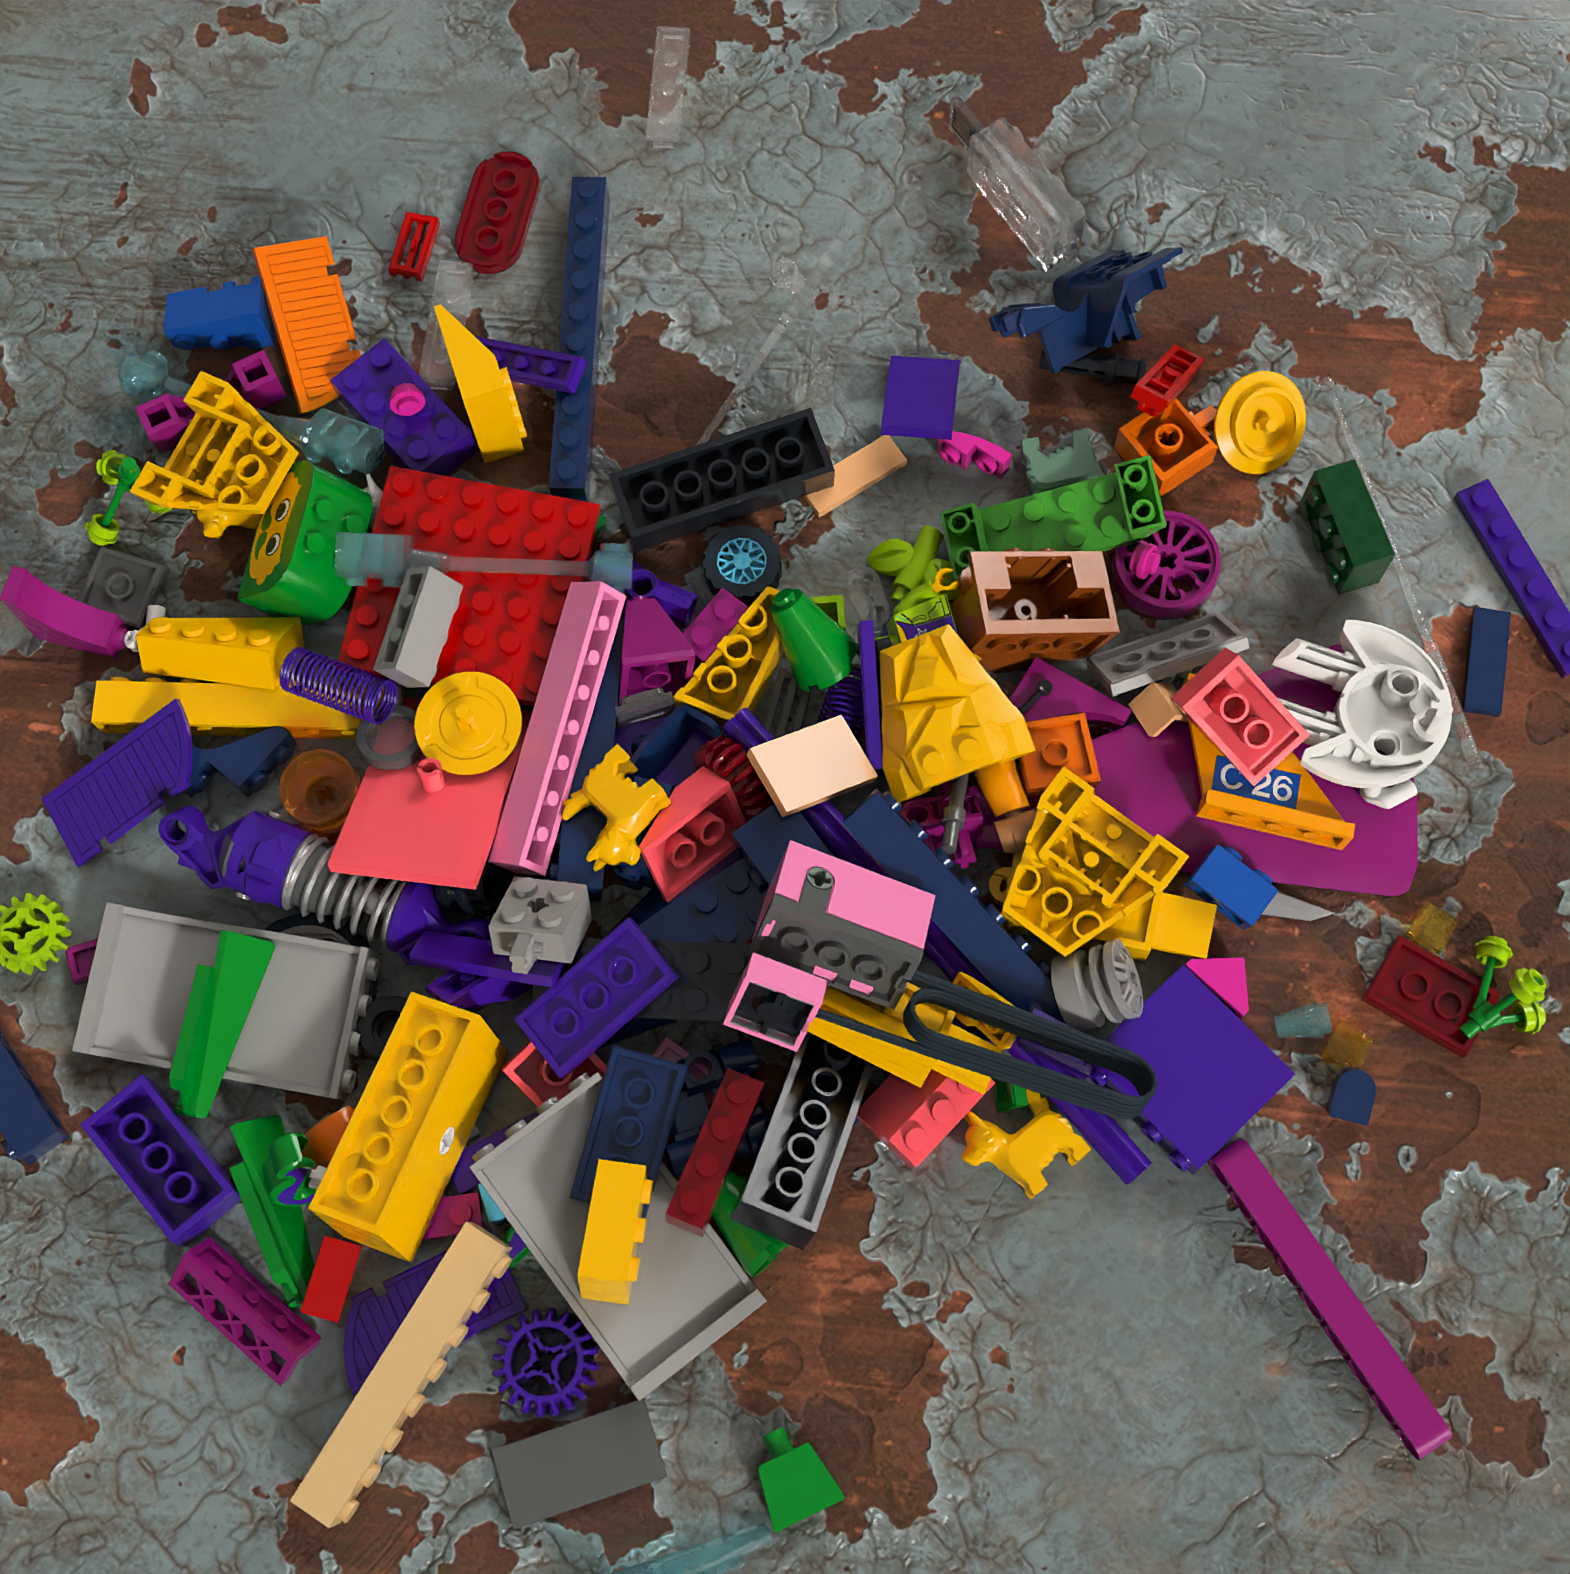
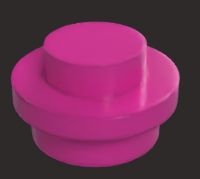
[389,383,425,416]
[1130,543,1161,580]

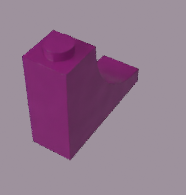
[0,566,128,660]
[1010,657,1132,731]

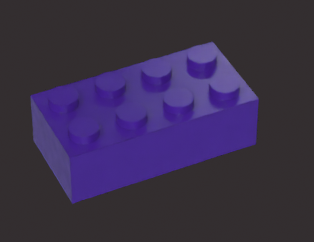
[330,339,478,476]
[80,1074,241,1248]

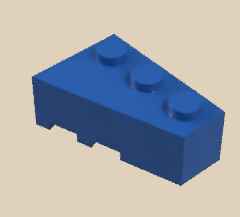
[164,276,276,350]

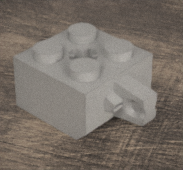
[489,876,592,974]

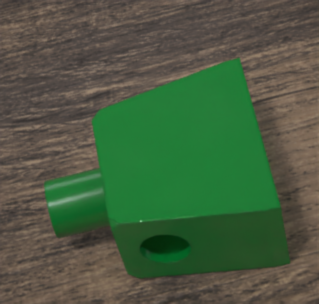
[757,1427,845,1533]

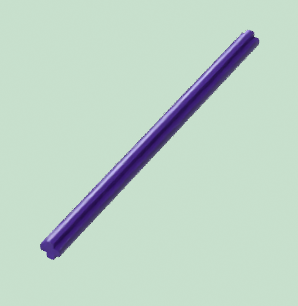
[723,707,1152,1185]

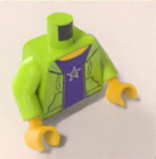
[874,568,982,661]

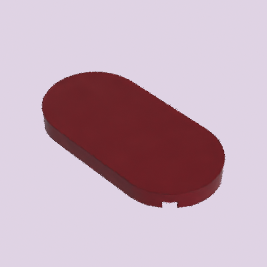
[455,151,541,274]

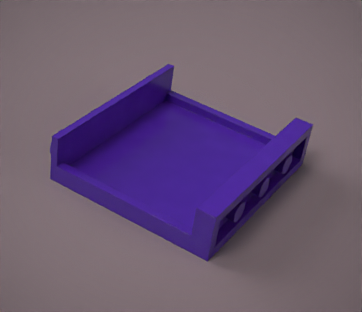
[1088,964,1295,1175]

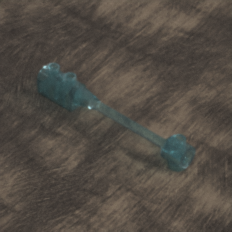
[119,350,384,474]
[335,532,633,594]

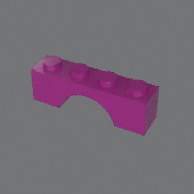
[135,350,287,454]

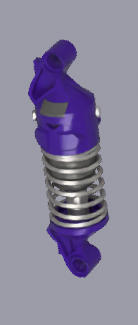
[158,806,491,965]

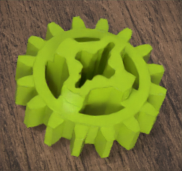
[0,893,72,975]

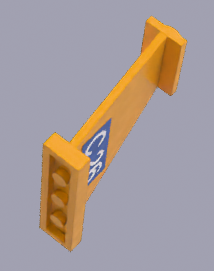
[1180,673,1355,850]

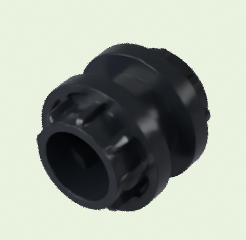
[432,852,511,917]

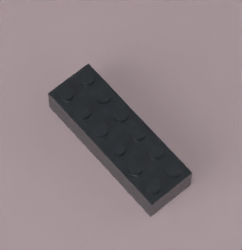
[609,408,835,552]
[532,938,751,1022]
[730,1031,874,1250]

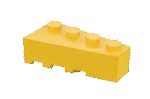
[673,586,784,731]
[136,617,305,690]

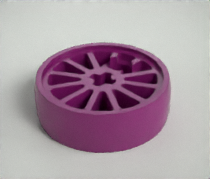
[1111,511,1221,620]

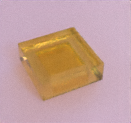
[1405,901,1460,954]
[1321,1021,1374,1068]

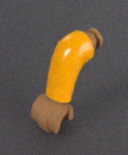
[974,760,1037,856]

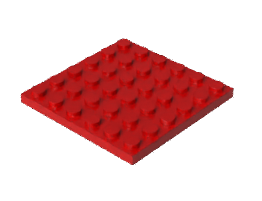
[338,466,601,706]

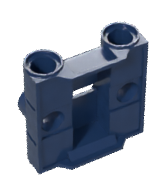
[665,1037,770,1181]

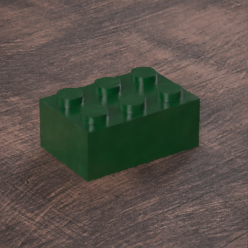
[1299,459,1395,595]

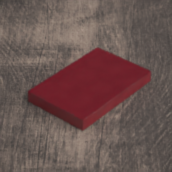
[1361,935,1501,1058]

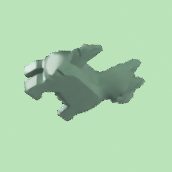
[1020,429,1104,495]

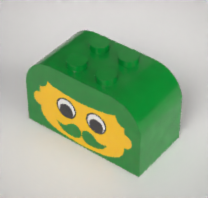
[237,460,372,626]

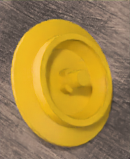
[1214,371,1306,474]
[414,672,522,775]

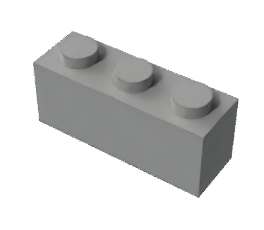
[373,566,463,688]

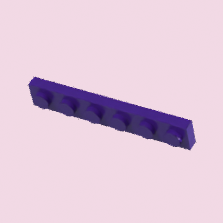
[1454,479,1570,678]

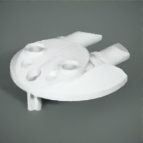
[1272,620,1453,788]

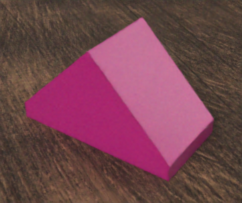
[1185,958,1249,1020]

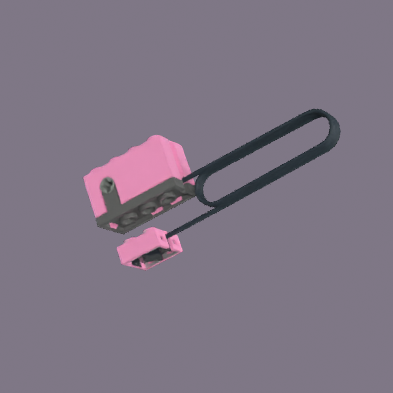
[723,840,1158,1120]

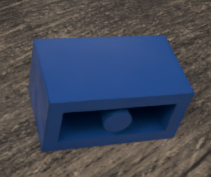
[1183,844,1279,930]

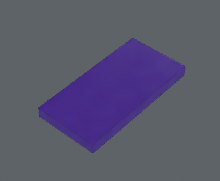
[513,917,679,1079]

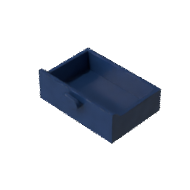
[731,804,832,891]

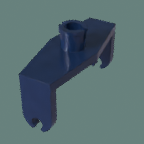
[625,703,724,782]

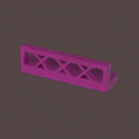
[169,1237,322,1386]

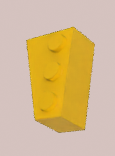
[577,1159,653,1305]

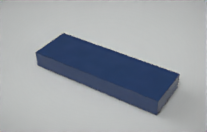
[1461,607,1511,717]

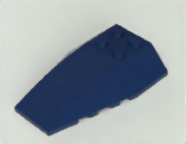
[598,849,766,1049]

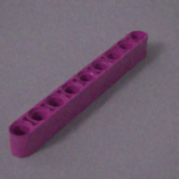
[1208,1138,1452,1460]

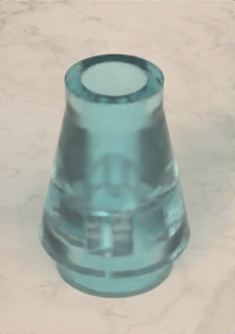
[1273,1001,1333,1038]

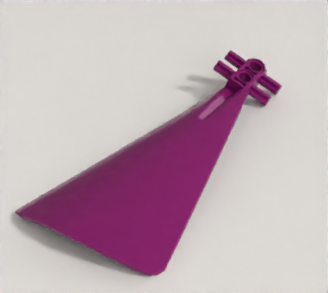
[899,644,1418,896]

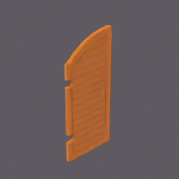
[252,236,361,414]

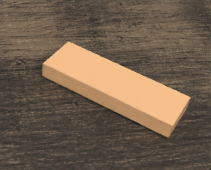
[804,435,907,518]

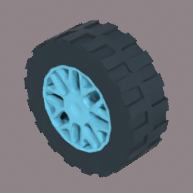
[703,525,782,607]

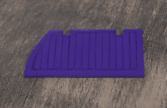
[42,698,193,867]
[344,1229,527,1395]

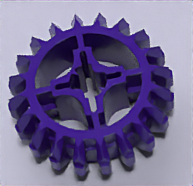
[492,1307,600,1417]

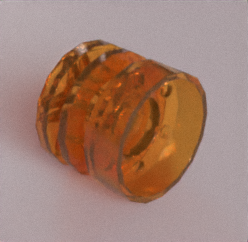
[279,749,363,841]

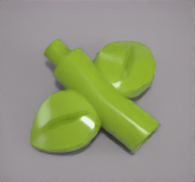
[867,525,959,605]

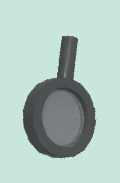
[356,681,423,770]

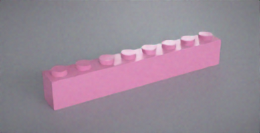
[488,581,626,876]

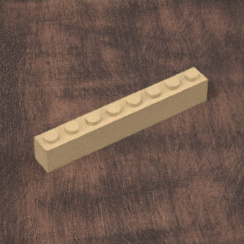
[290,1222,512,1528]

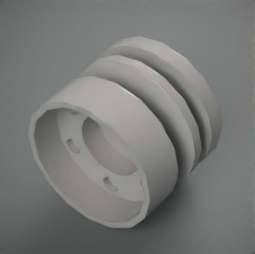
[1051,939,1143,1032]

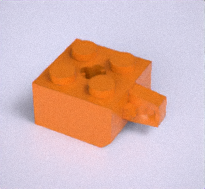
[1114,398,1218,497]

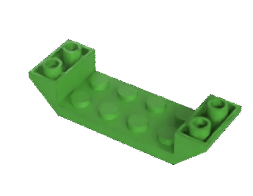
[940,455,1167,581]

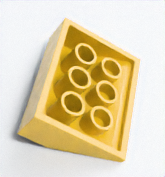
[434,304,527,463]

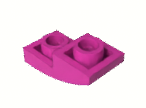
[937,431,1012,479]

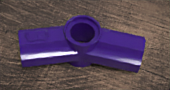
[595,544,698,625]

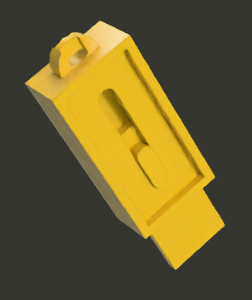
[988,853,1217,962]
[807,982,1002,1095]

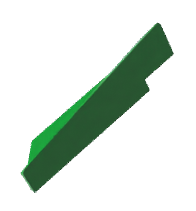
[169,929,275,1119]
[229,1115,314,1309]

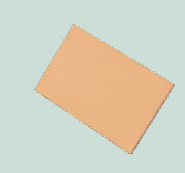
[746,715,878,818]

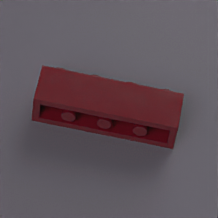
[665,1068,764,1237]

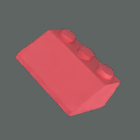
[856,1069,995,1168]

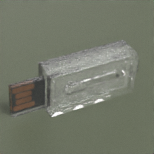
[949,95,1086,272]

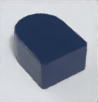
[1326,1067,1376,1125]

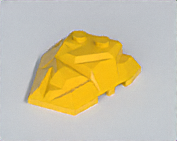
[130,371,299,514]
[880,624,1036,803]
[1002,766,1189,957]

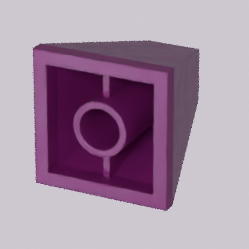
[618,596,696,704]

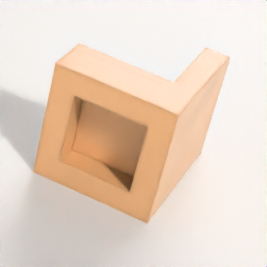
[1128,681,1188,737]

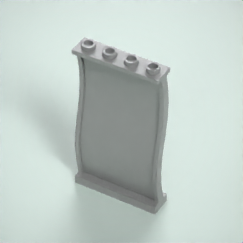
[72,902,380,1101]
[470,1072,767,1401]

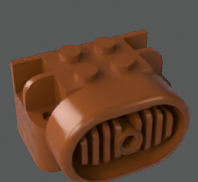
[950,548,1120,674]

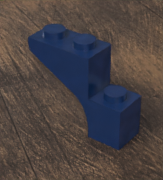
[183,726,297,798]

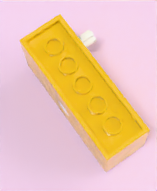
[308,992,508,1263]

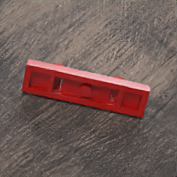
[1130,344,1205,418]

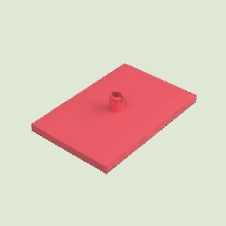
[328,698,533,890]

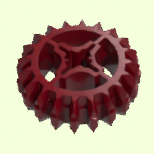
[693,735,774,822]

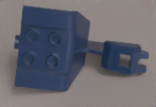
[988,247,1183,373]

